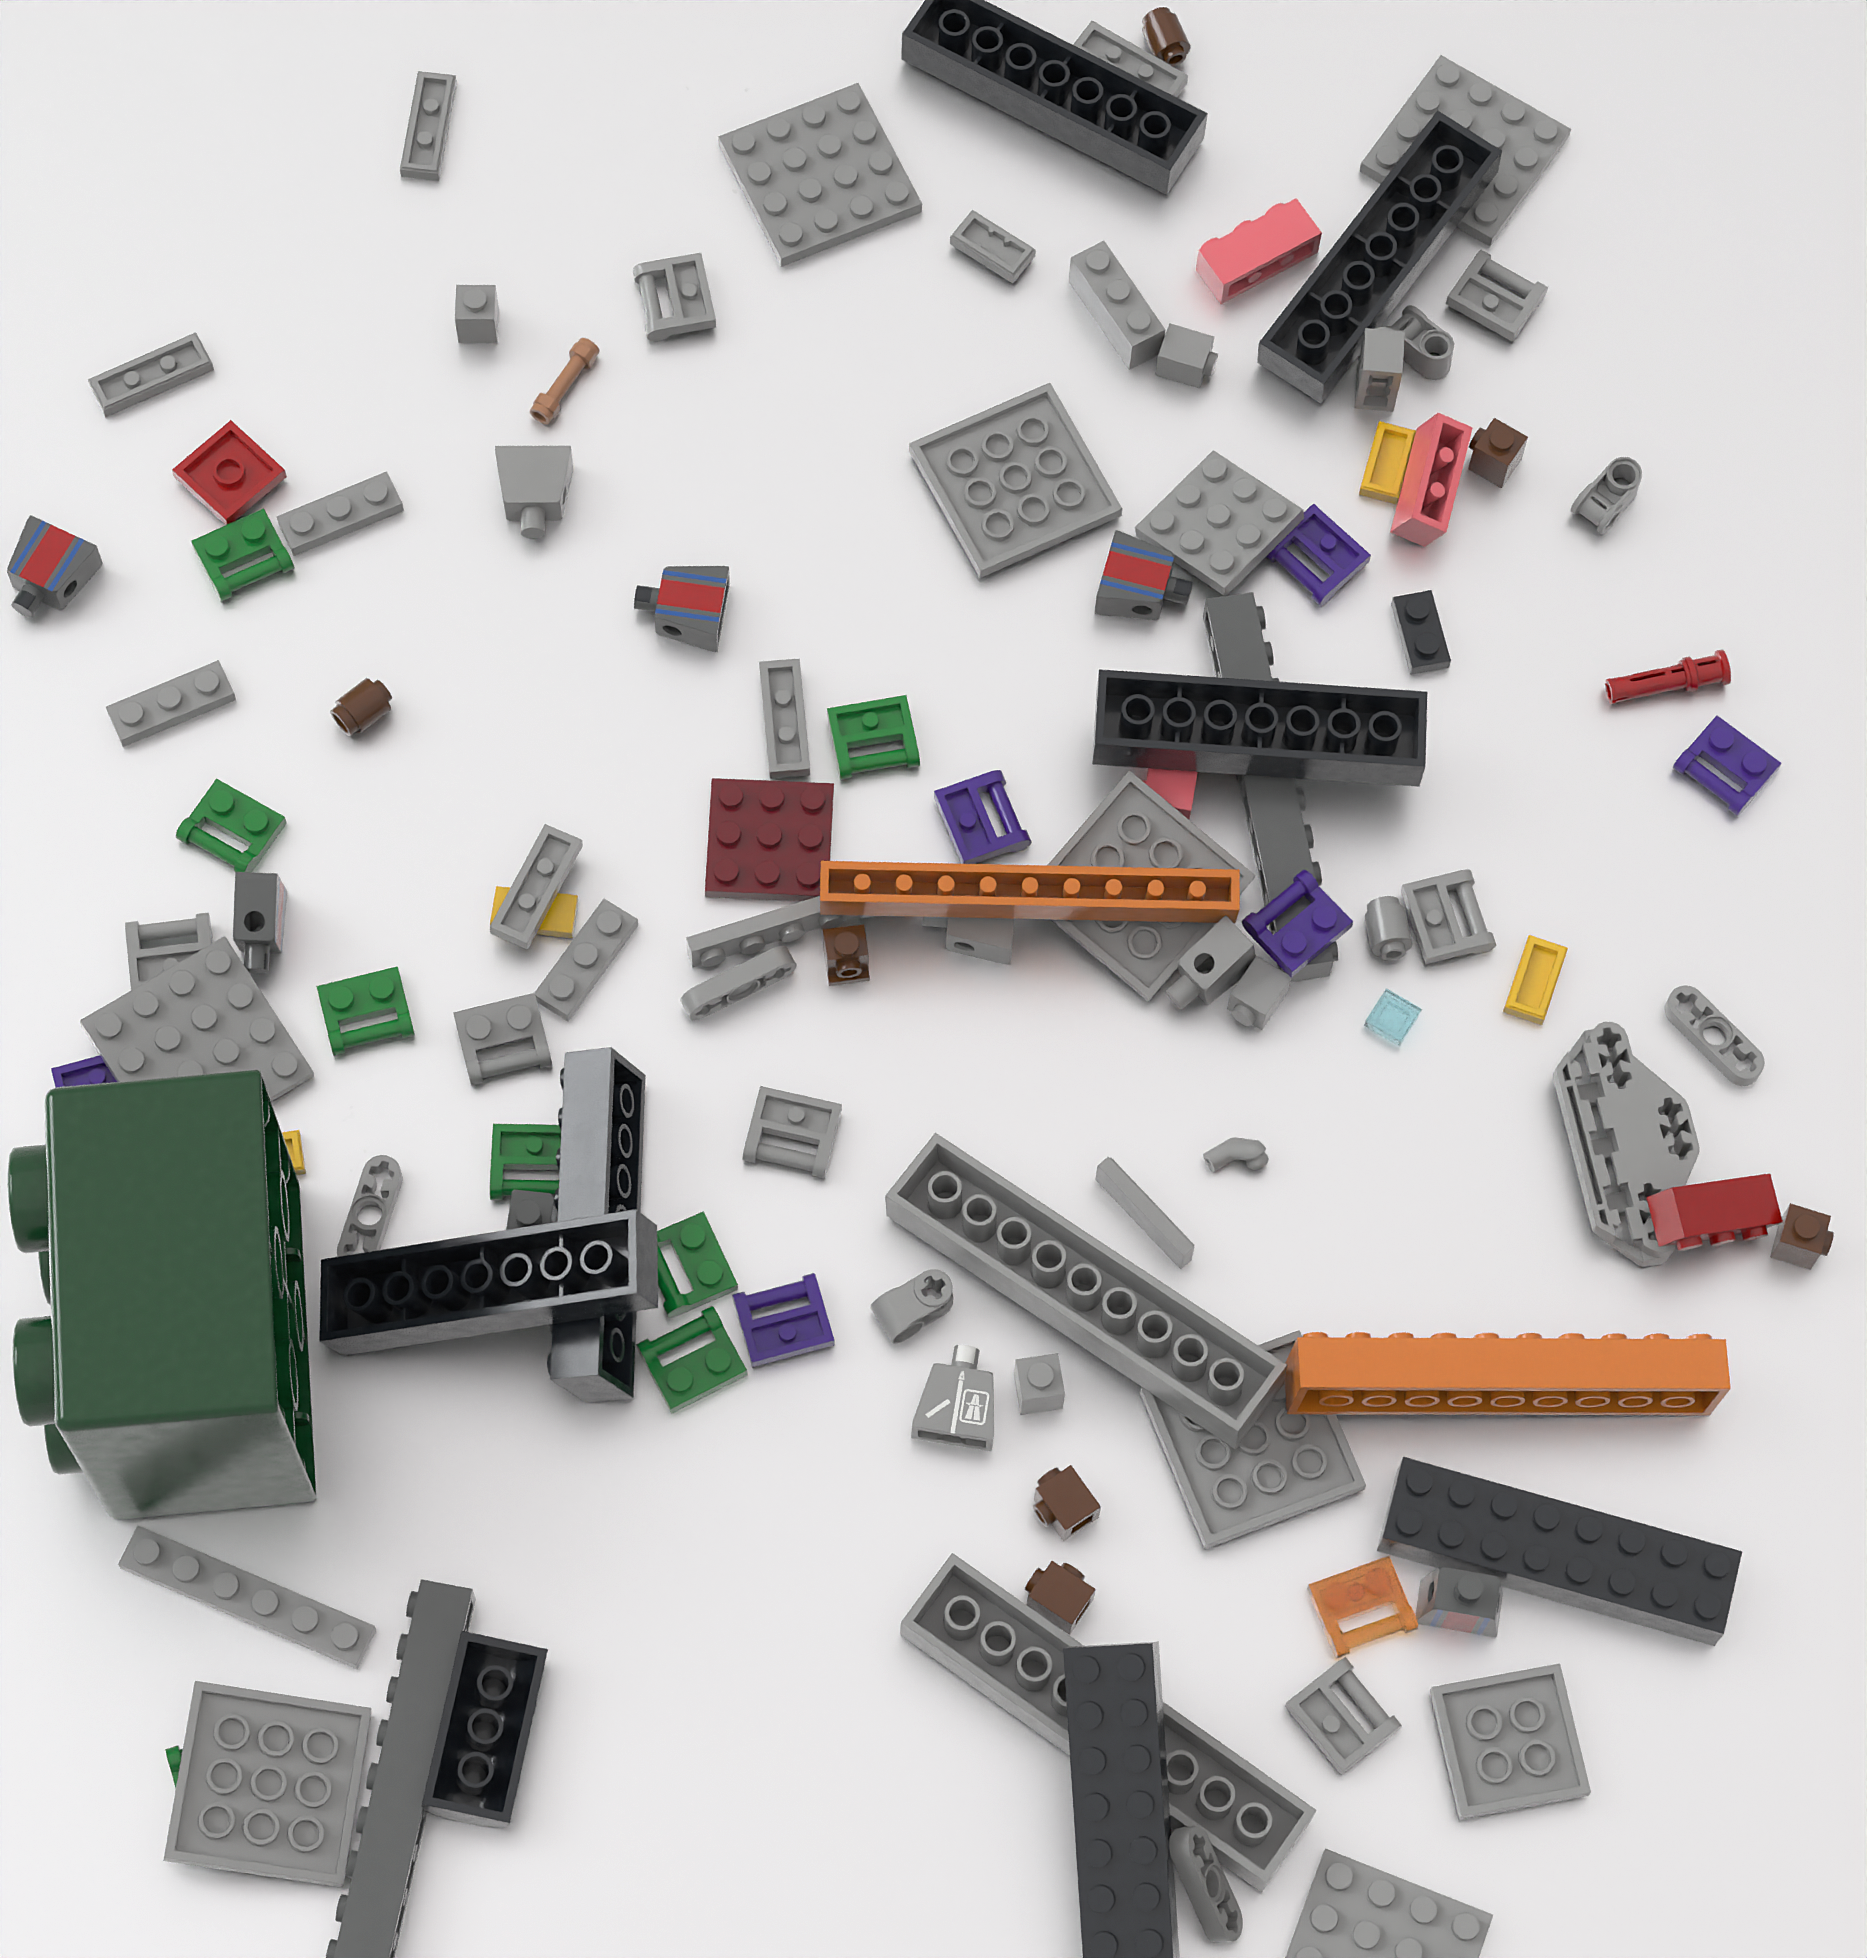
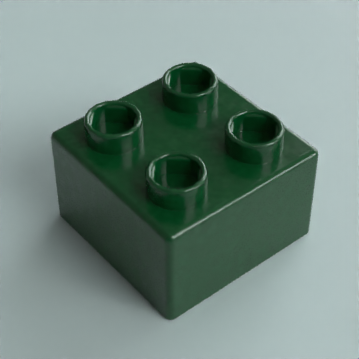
[7,1070,316,1519]

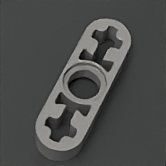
[680,946,797,1020]
[1665,985,1765,1086]
[337,1155,403,1257]
[1169,1826,1243,1942]

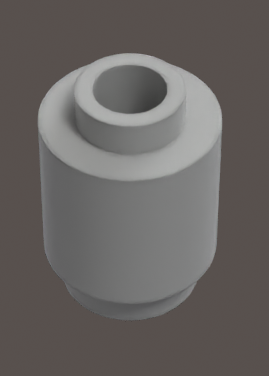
[1365,896,1413,961]

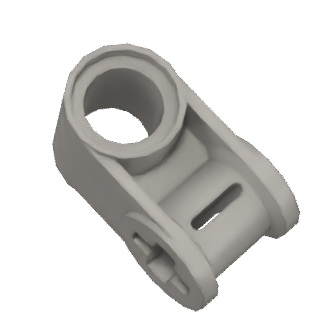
[1385,305,1454,380]
[1570,457,1642,535]
[870,1269,953,1344]

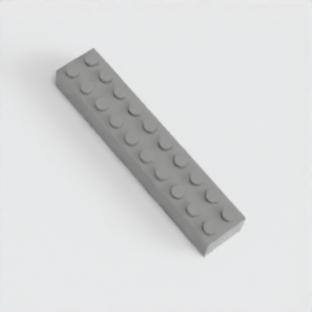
[885,1132,1287,1449]
[900,1553,1317,1892]

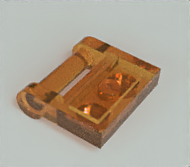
[1307,1556,1418,1658]

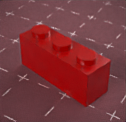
[1646,1173,1783,1251]

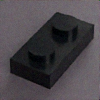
[1391,590,1451,675]

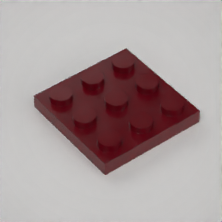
[705,778,834,901]

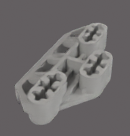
[1553,1022,1700,1267]

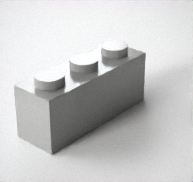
[1069,241,1165,370]

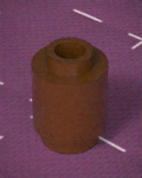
[1142,7,1191,66]
[330,678,392,736]

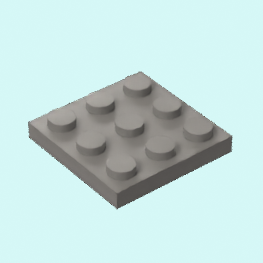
[1135,450,1304,596]
[1430,1664,1591,1820]

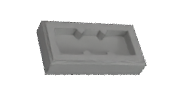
[950,210,1036,283]

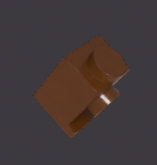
[823,924,870,986]

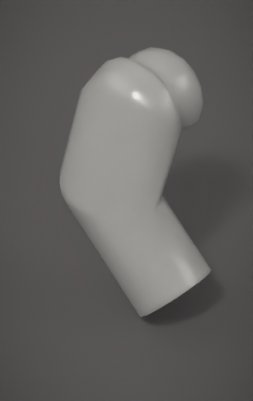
[1203,1137,1269,1172]

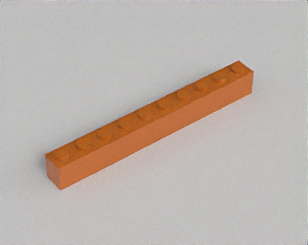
[820,861,1240,923]

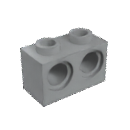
[1354,327,1405,412]

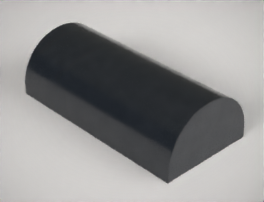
[421,1630,548,1827]

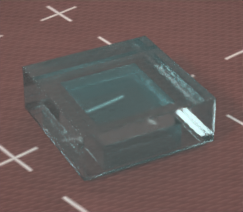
[1364,988,1422,1047]

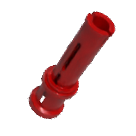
[1605,649,1731,704]

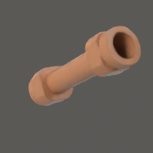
[529,338,600,425]

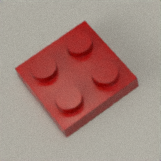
[172,420,287,525]

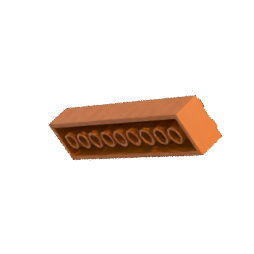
[1285,1332,1731,1416]

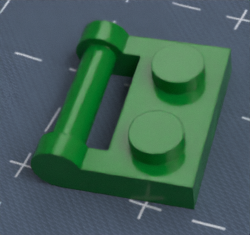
[191,508,295,602]
[827,695,920,780]
[176,778,287,873]
[316,966,415,1056]
[490,1123,561,1200]
[657,1211,738,1318]
[636,1306,748,1414]

